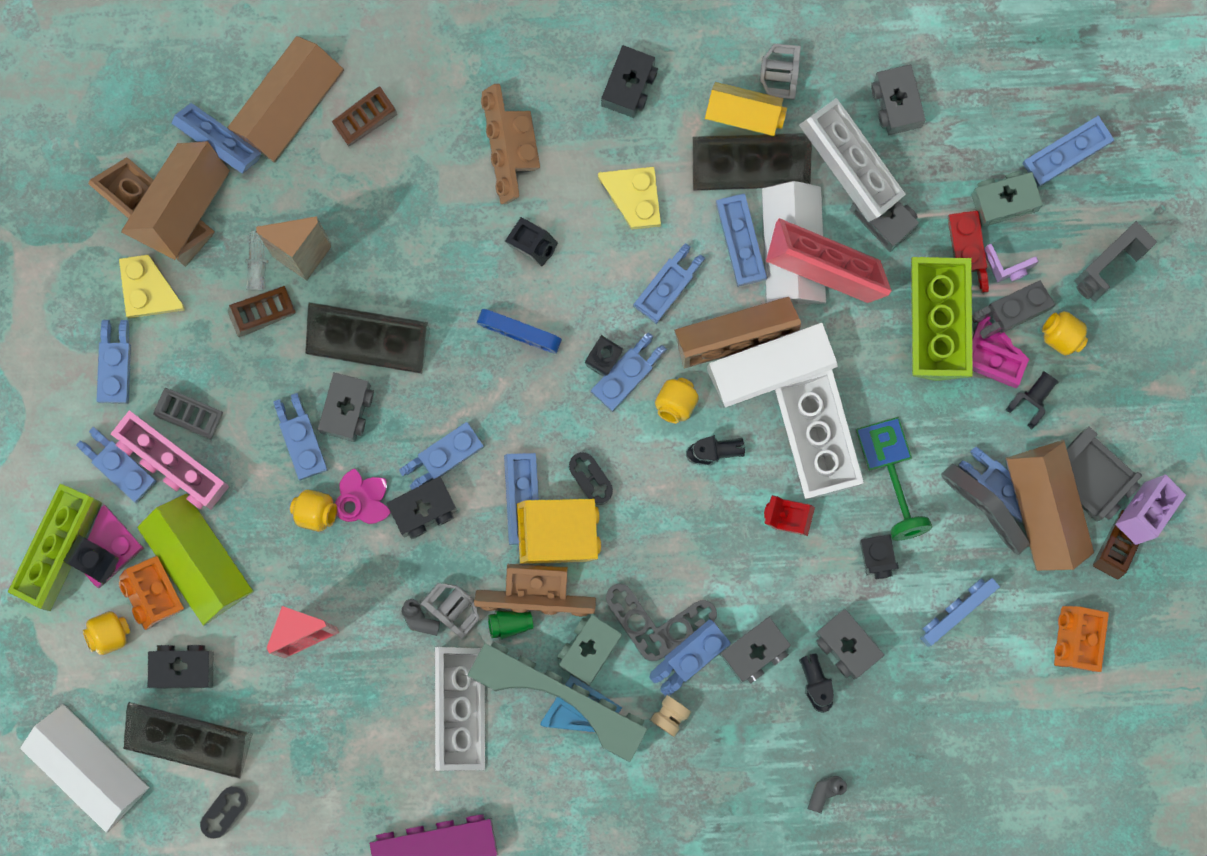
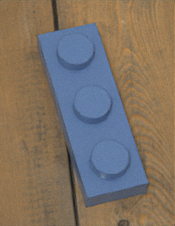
[171,103,261,174]
[1022,115,1114,188]
[716,193,767,287]
[504,453,539,545]
[920,578,1000,647]

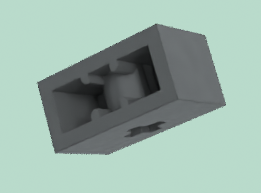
[871,64,926,135]
[850,201,919,252]
[317,372,374,442]
[815,609,884,679]
[720,617,791,684]

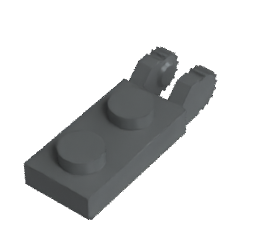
[972,280,1055,339]

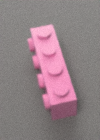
[111,410,229,510]

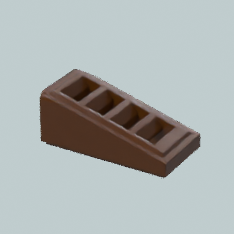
[332,86,397,146]
[228,286,296,337]
[1093,510,1139,580]

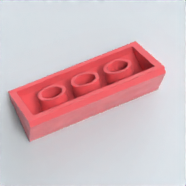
[766,218,892,303]
[267,606,340,658]

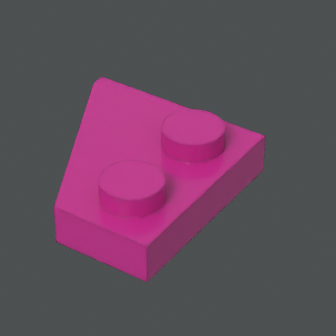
[972,317,1029,389]
[84,505,144,588]

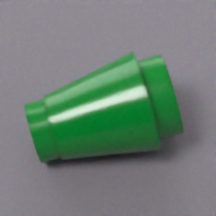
[488,611,533,640]

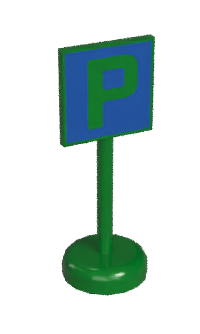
[856,417,933,541]

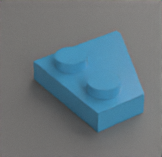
[540,675,622,732]

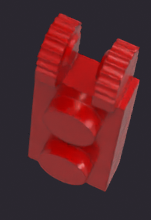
[947,210,989,293]

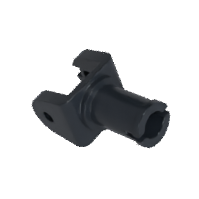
[585,335,623,376]
[1005,371,1059,430]
[686,435,745,465]
[799,654,834,713]

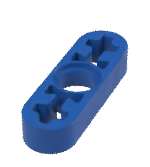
[476,309,562,354]

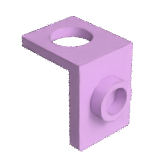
[984,244,1039,283]

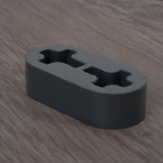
[569,452,613,505]
[200,786,248,839]

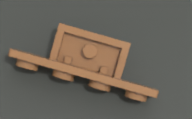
[481,84,540,204]
[474,564,596,617]

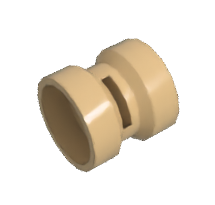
[650,695,692,737]

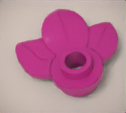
[335,469,391,524]

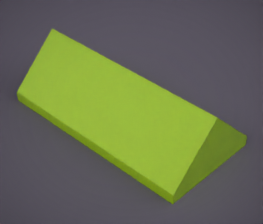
[911,257,973,381]
[8,483,102,611]
[137,493,254,626]

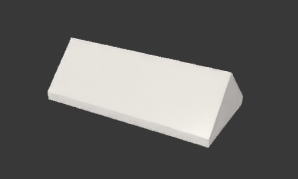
[799,98,906,222]
[762,181,826,305]
[707,323,838,407]
[775,369,864,499]
[435,647,485,771]
[20,704,150,833]

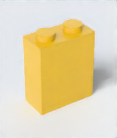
[705,82,787,136]
[517,499,601,564]

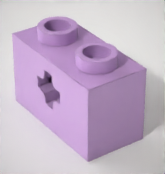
[1115,474,1186,545]

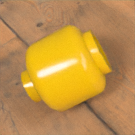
[1042,311,1088,356]
[655,378,699,424]
[290,490,337,532]
[82,611,130,655]

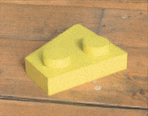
[598,167,661,230]
[119,255,185,319]

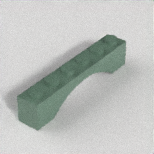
[467,641,647,762]

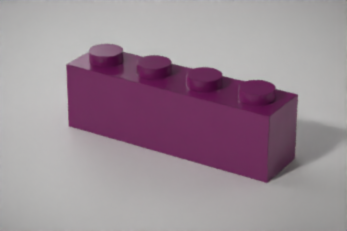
[369,814,498,856]

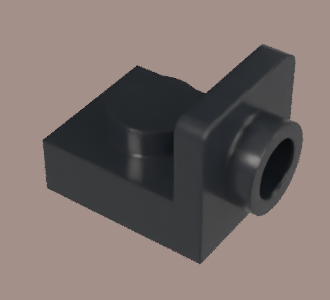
[505,217,558,266]
[860,534,899,580]
[63,535,119,584]

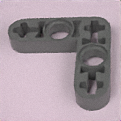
[941,464,1030,555]
[606,584,717,661]

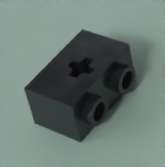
[601,45,659,118]
[386,476,458,539]
[147,645,214,689]

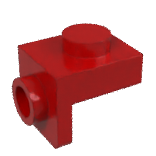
[764,495,815,536]

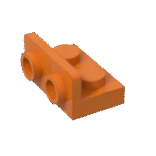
[119,556,184,630]
[1054,606,1109,672]

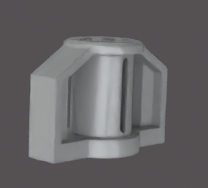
[760,43,801,99]
[420,583,480,639]

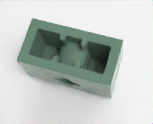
[971,170,1043,228]
[557,615,622,686]

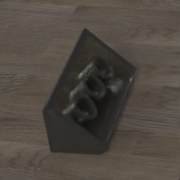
[691,133,812,191]
[305,302,431,374]
[123,702,253,779]

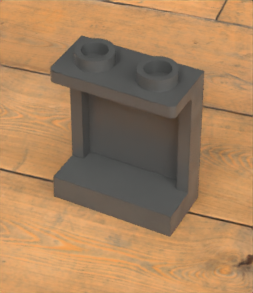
[1074,221,1157,301]
[1066,426,1143,522]

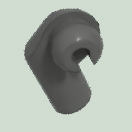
[402,599,440,636]
[807,776,847,814]

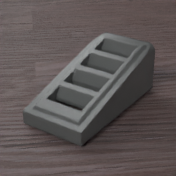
[153,387,223,439]

